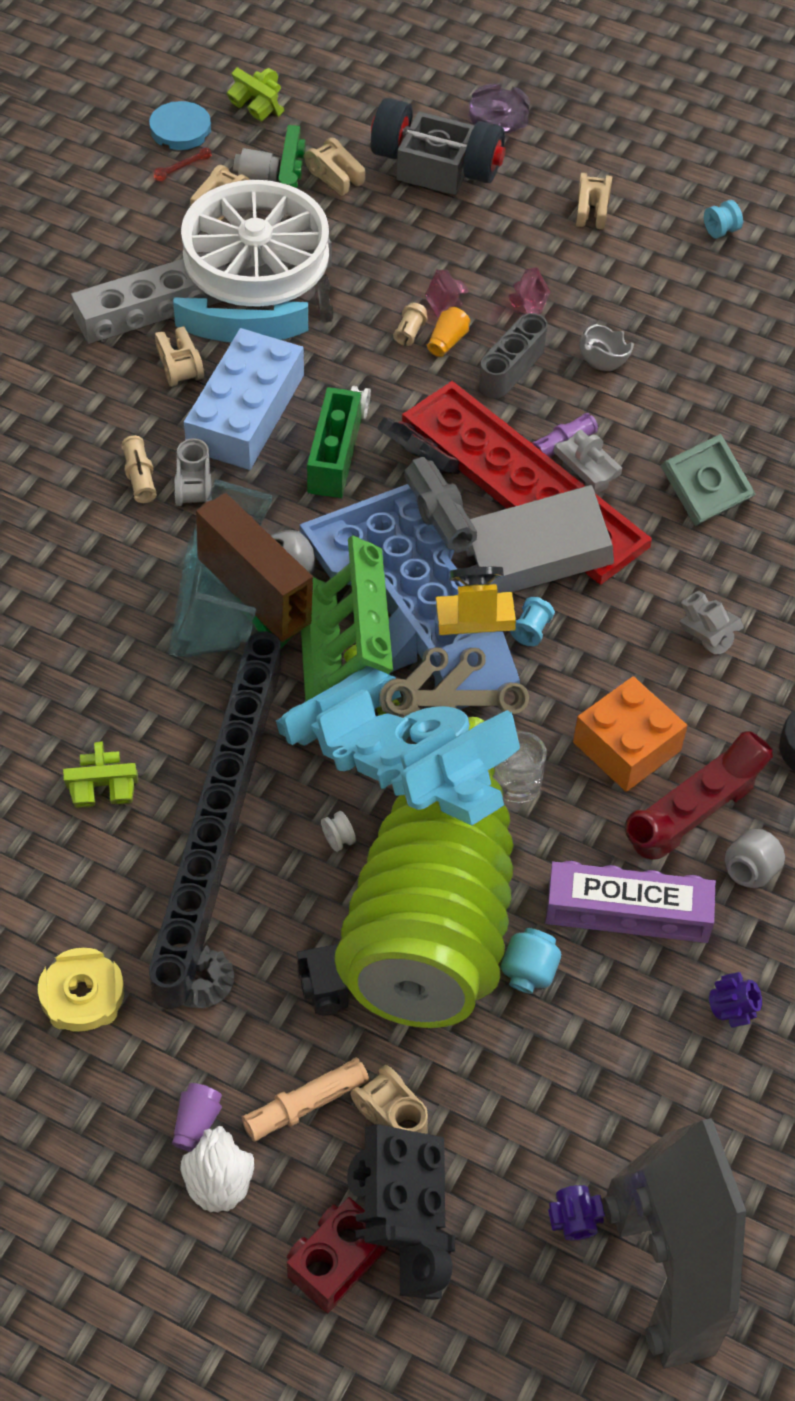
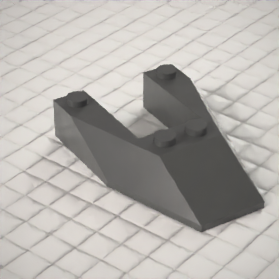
[603,1118,746,1369]

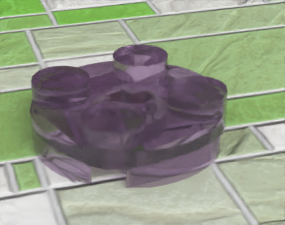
[469,83,530,133]

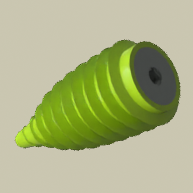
[334,717,513,1028]

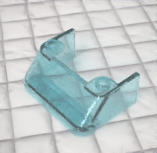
[168,479,273,658]

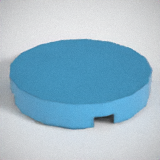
[149,101,211,150]

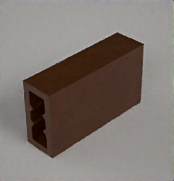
[196,493,313,642]

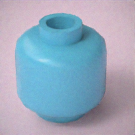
[501,928,562,994]

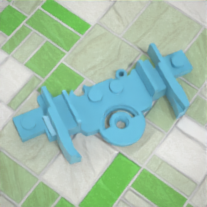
[276,666,520,826]

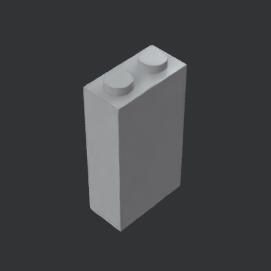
[465,485,614,593]

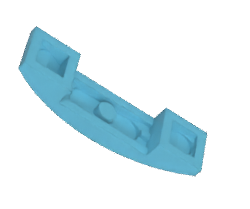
[173,297,308,342]

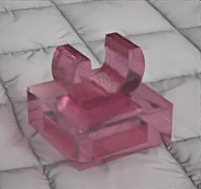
[508,267,551,314]
[425,270,468,317]

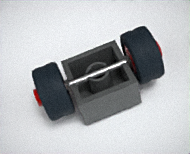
[370,98,505,195]

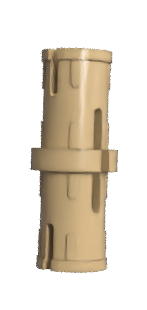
[122,435,157,503]

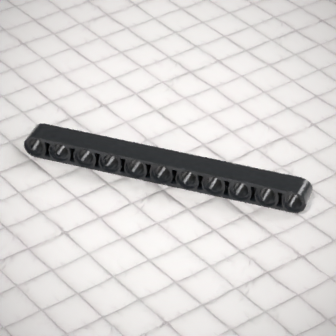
[149,631,281,1009]

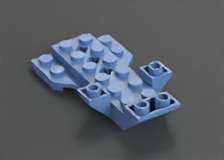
[300,484,520,710]

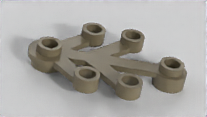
[379,647,529,717]

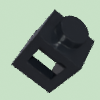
[297,944,348,1016]

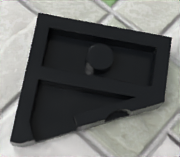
[377,417,460,475]

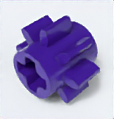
[709,972,762,1028]
[548,1185,605,1241]

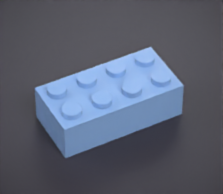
[184,328,304,470]

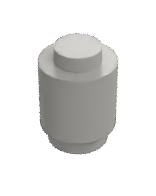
[233,148,281,182]

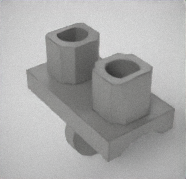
[553,430,622,495]
[679,591,744,654]

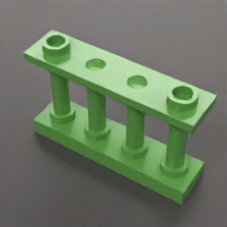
[301,535,393,702]

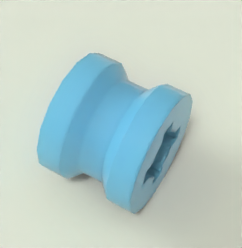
[704,200,743,239]

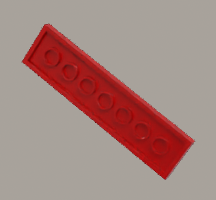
[402,381,652,585]

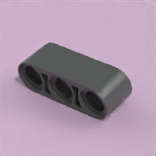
[479,313,548,399]

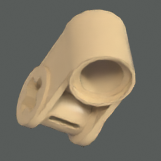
[350,1065,428,1134]

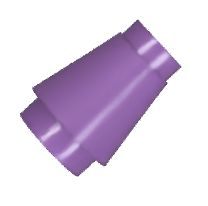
[172,1083,222,1152]

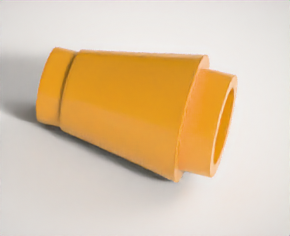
[427,307,470,357]

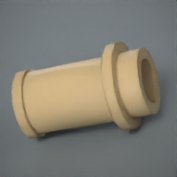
[393,303,428,346]

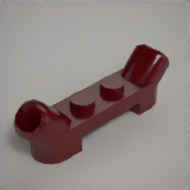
[624,731,773,860]

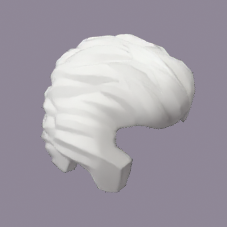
[180,1126,254,1212]

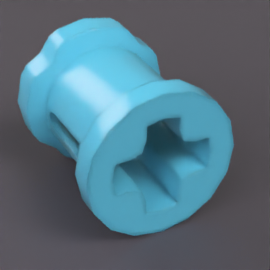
[510,597,555,646]

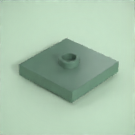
[660,434,756,527]

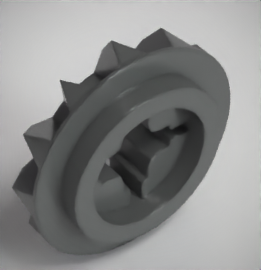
[167,944,234,1008]

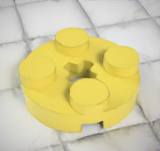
[38,948,124,1032]

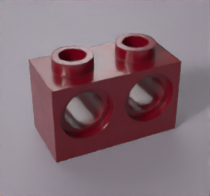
[287,1197,389,1314]

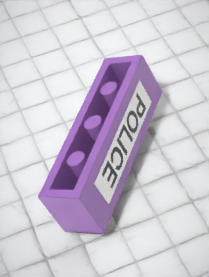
[545,861,716,943]

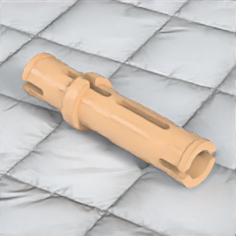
[242,1057,369,1142]

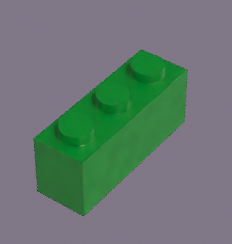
[307,387,362,498]

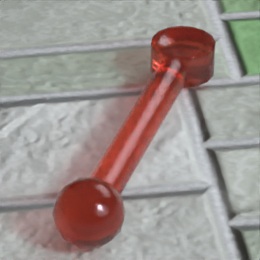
[154,147,212,181]

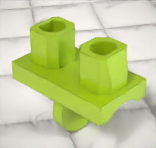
[227,67,284,122]
[63,741,138,808]

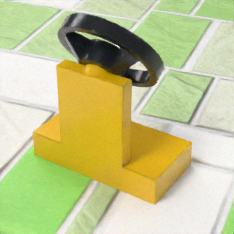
[436,566,516,635]

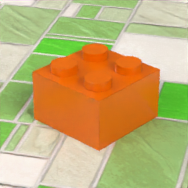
[573,676,688,792]

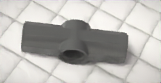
[404,457,477,553]

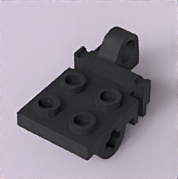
[347,1124,455,1300]

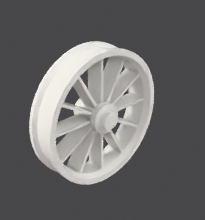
[181,180,329,306]

